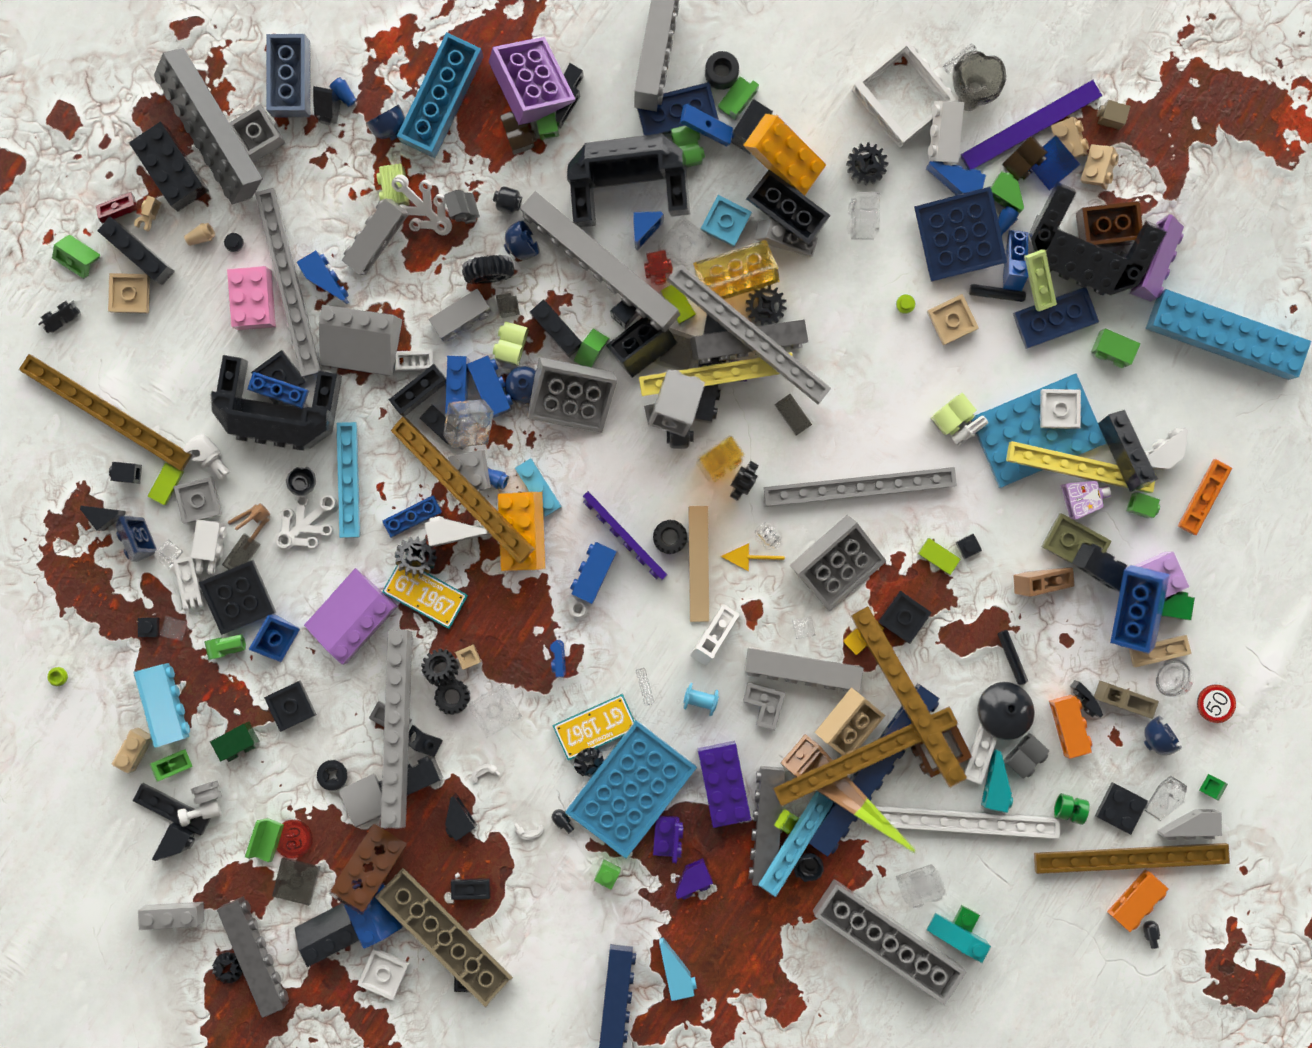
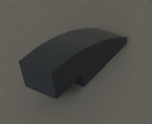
[556,63,584,129]

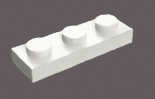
[964,723,998,784]

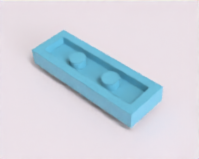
[515,458,562,517]

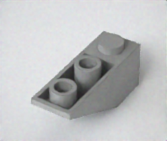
[755,219,818,257]
[1157,809,1222,840]

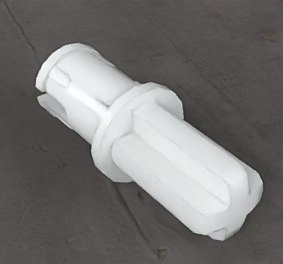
[951,416,988,446]

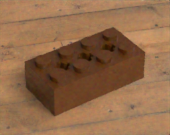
[329,824,407,915]

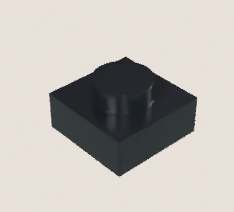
[955,533,982,559]
[138,617,160,637]

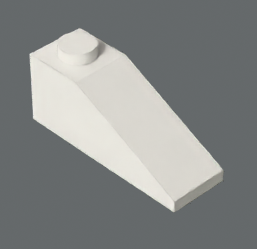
[690,604,739,666]

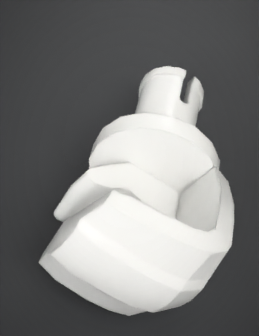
[183,435,230,479]

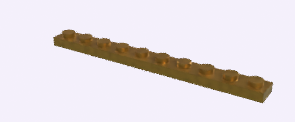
[19,354,192,471]
[390,416,535,563]
[851,606,967,788]
[773,706,958,806]
[1034,843,1230,874]

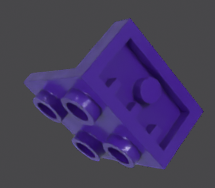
[653,815,683,863]

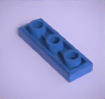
[680,104,733,147]
[247,372,309,409]
[382,495,442,538]

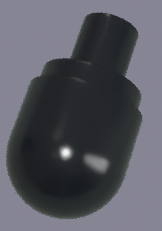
[551,809,574,834]
[1143,920,1161,949]

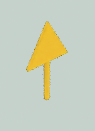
[721,543,785,571]

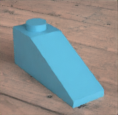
[660,938,697,1001]

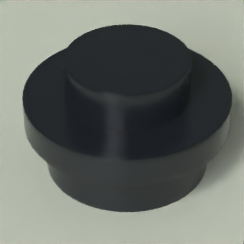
[224,233,244,252]

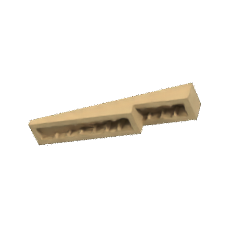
[688,506,709,622]

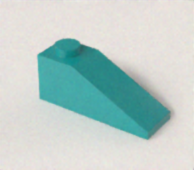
[981,749,1013,813]
[926,913,991,963]

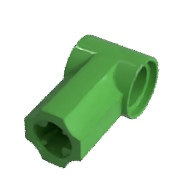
[204,634,246,660]

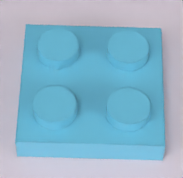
[700,195,752,247]

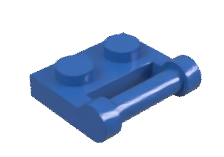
[550,640,566,677]

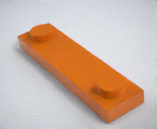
[1178,459,1232,535]

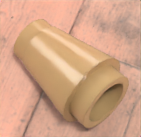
[184,223,215,246]

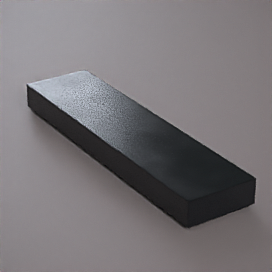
[132,783,211,836]

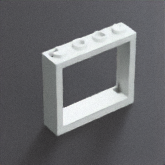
[852,41,956,148]

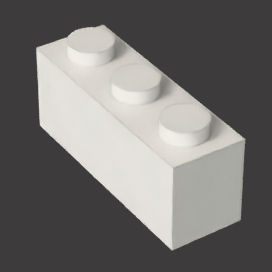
[928,101,964,162]

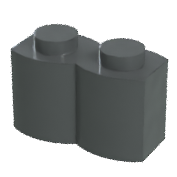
[443,190,480,224]
[1003,733,1050,779]

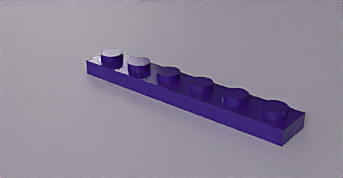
[583,491,667,580]

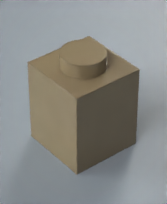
[1097,100,1131,130]

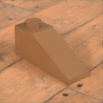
[1013,567,1074,597]

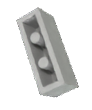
[429,289,491,341]
[138,902,205,930]

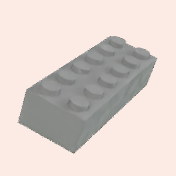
[634,0,680,111]

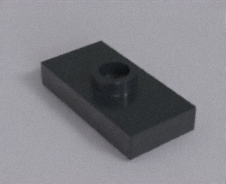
[451,878,490,900]

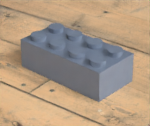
[266,34,310,117]

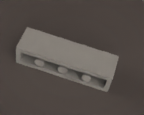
[342,198,409,275]

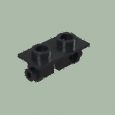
[38,300,81,333]

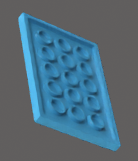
[970,373,1106,488]
[565,720,697,858]

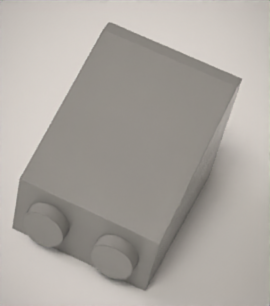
[648,370,705,437]

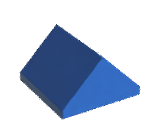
[633,211,664,250]
[249,614,300,662]

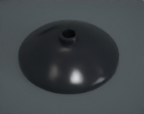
[977,682,1035,740]

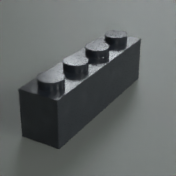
[97,216,175,285]
[1098,410,1157,492]

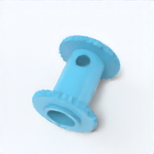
[683,683,719,716]

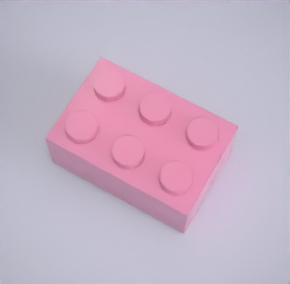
[227,266,276,330]

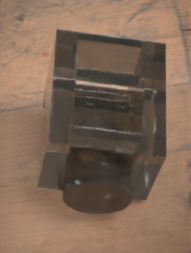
[496,293,520,318]

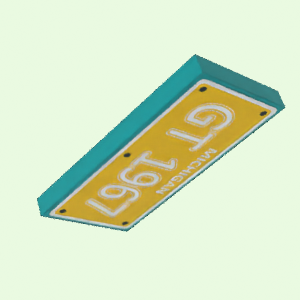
[382,565,468,629]
[552,693,635,761]

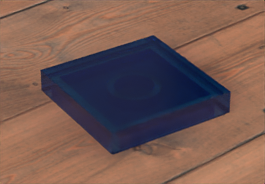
[1032,135,1081,191]

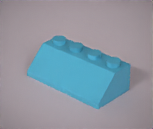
[133,663,190,748]

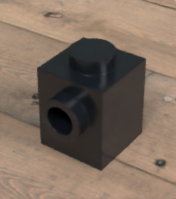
[109,462,142,484]

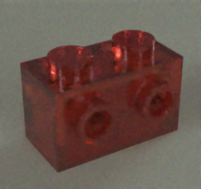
[644,250,673,285]

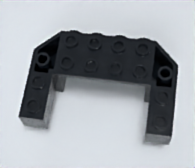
[567,133,690,228]
[1029,181,1167,296]
[211,355,342,451]

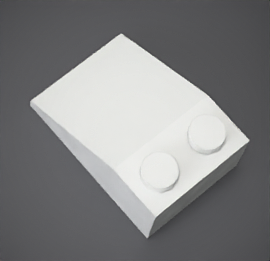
[425,516,490,546]

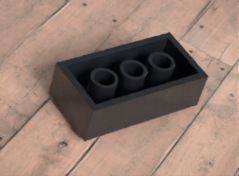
[128,121,210,211]

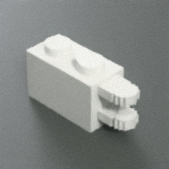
[191,520,227,576]

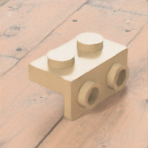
[1051,117,1089,163]
[1080,144,1119,190]

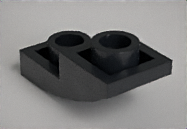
[1070,680,1103,718]

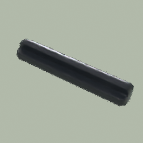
[969,284,1026,302]
[998,630,1028,685]

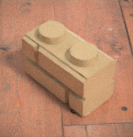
[112,728,152,773]

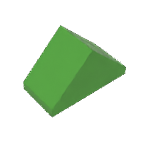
[574,329,610,367]
[149,749,193,782]

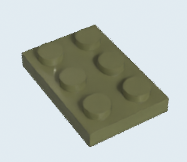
[1041,513,1112,564]

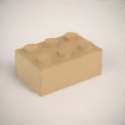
[815,687,885,756]

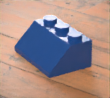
[343,883,403,949]

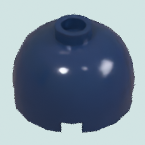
[366,104,405,141]
[504,220,540,260]
[505,366,536,405]
[1143,716,1182,756]

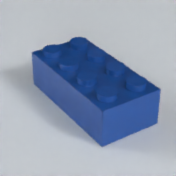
[1110,565,1170,653]

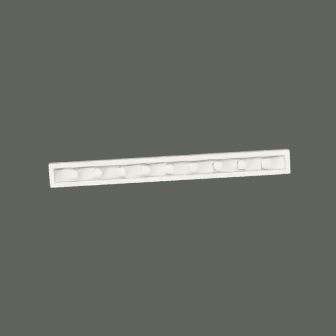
[866,806,1060,839]

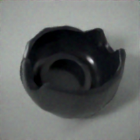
[286,467,316,496]
[794,853,824,882]

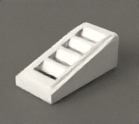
[394,350,434,373]

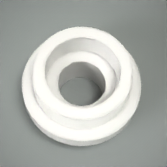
[569,600,588,619]

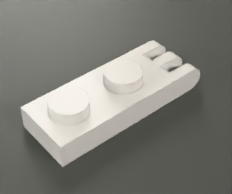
[173,556,205,611]

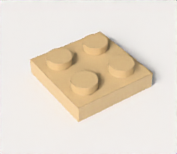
[108,273,150,314]
[927,294,979,346]

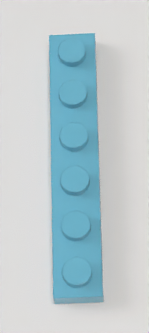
[336,422,360,538]
[758,791,834,897]

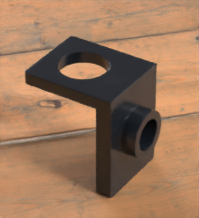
[408,725,443,757]

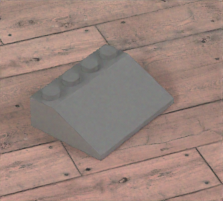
[319,305,402,376]
[528,357,617,433]
[790,515,887,611]

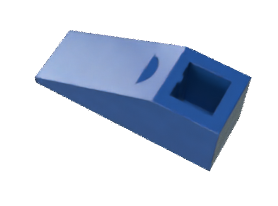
[926,161,986,195]
[1003,230,1028,291]
[297,250,349,304]

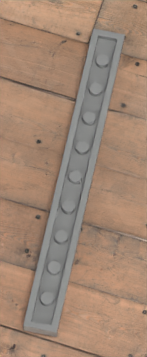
[255,188,321,377]
[667,264,831,404]
[763,467,957,506]

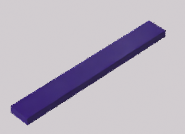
[960,80,1102,171]

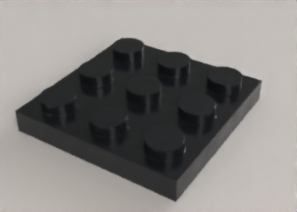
[198,560,276,635]

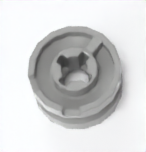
[191,781,222,804]

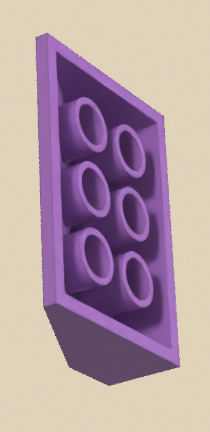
[489,37,575,125]
[304,568,398,665]

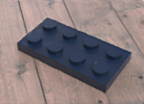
[637,82,719,136]
[1013,287,1099,349]

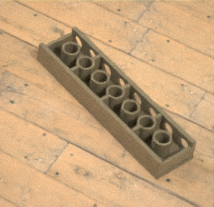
[375,868,513,1008]

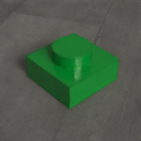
[1199,774,1228,801]
[953,905,980,932]

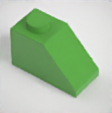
[991,171,1024,213]

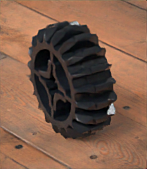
[462,255,514,284]

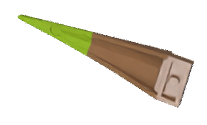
[780,734,916,853]

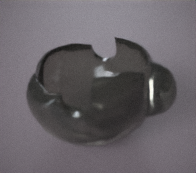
[952,50,1006,111]

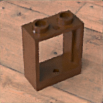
[910,725,972,778]

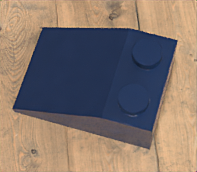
[116,516,158,562]

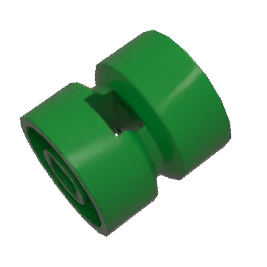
[1054,793,1090,825]

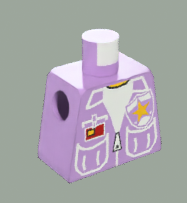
[1061,481,1111,520]

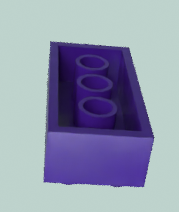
[697,741,751,828]

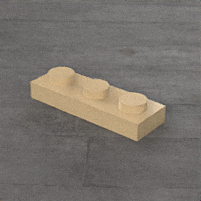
[1129,635,1192,667]

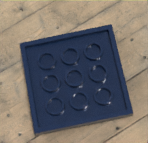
[914,186,1007,282]

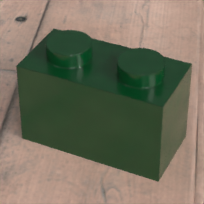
[210,722,260,762]

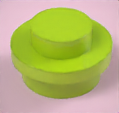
[896,294,916,314]
[47,667,68,686]

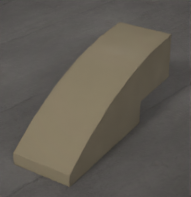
[1094,680,1159,719]

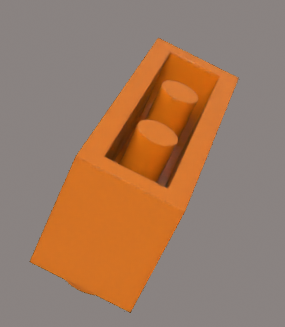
[1049,695,1093,759]
[1107,869,1169,932]

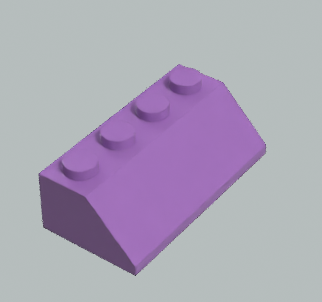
[1129,214,1184,302]

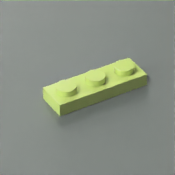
[1024,250,1057,311]

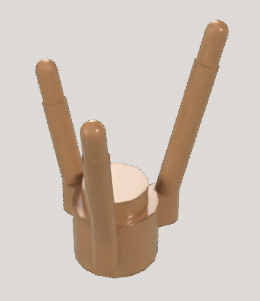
[228,503,270,550]

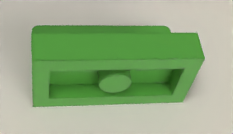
[718,77,759,120]
[52,235,100,279]
[245,818,284,862]

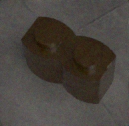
[500,111,537,155]
[1002,136,1048,181]

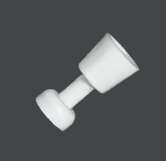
[178,798,222,827]

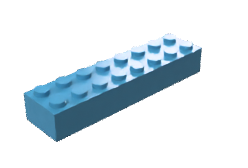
[1146,289,1311,380]

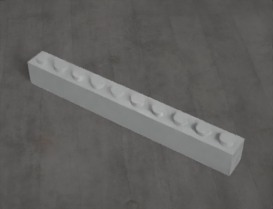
[520,191,680,332]
[381,630,412,828]

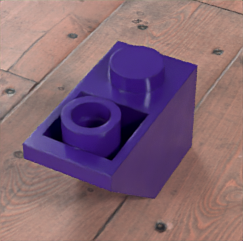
[676,858,713,899]

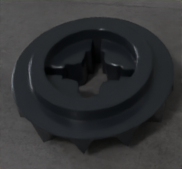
[574,748,604,777]
[317,760,348,791]
[212,952,243,984]

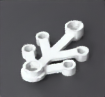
[392,174,452,235]
[275,495,336,550]

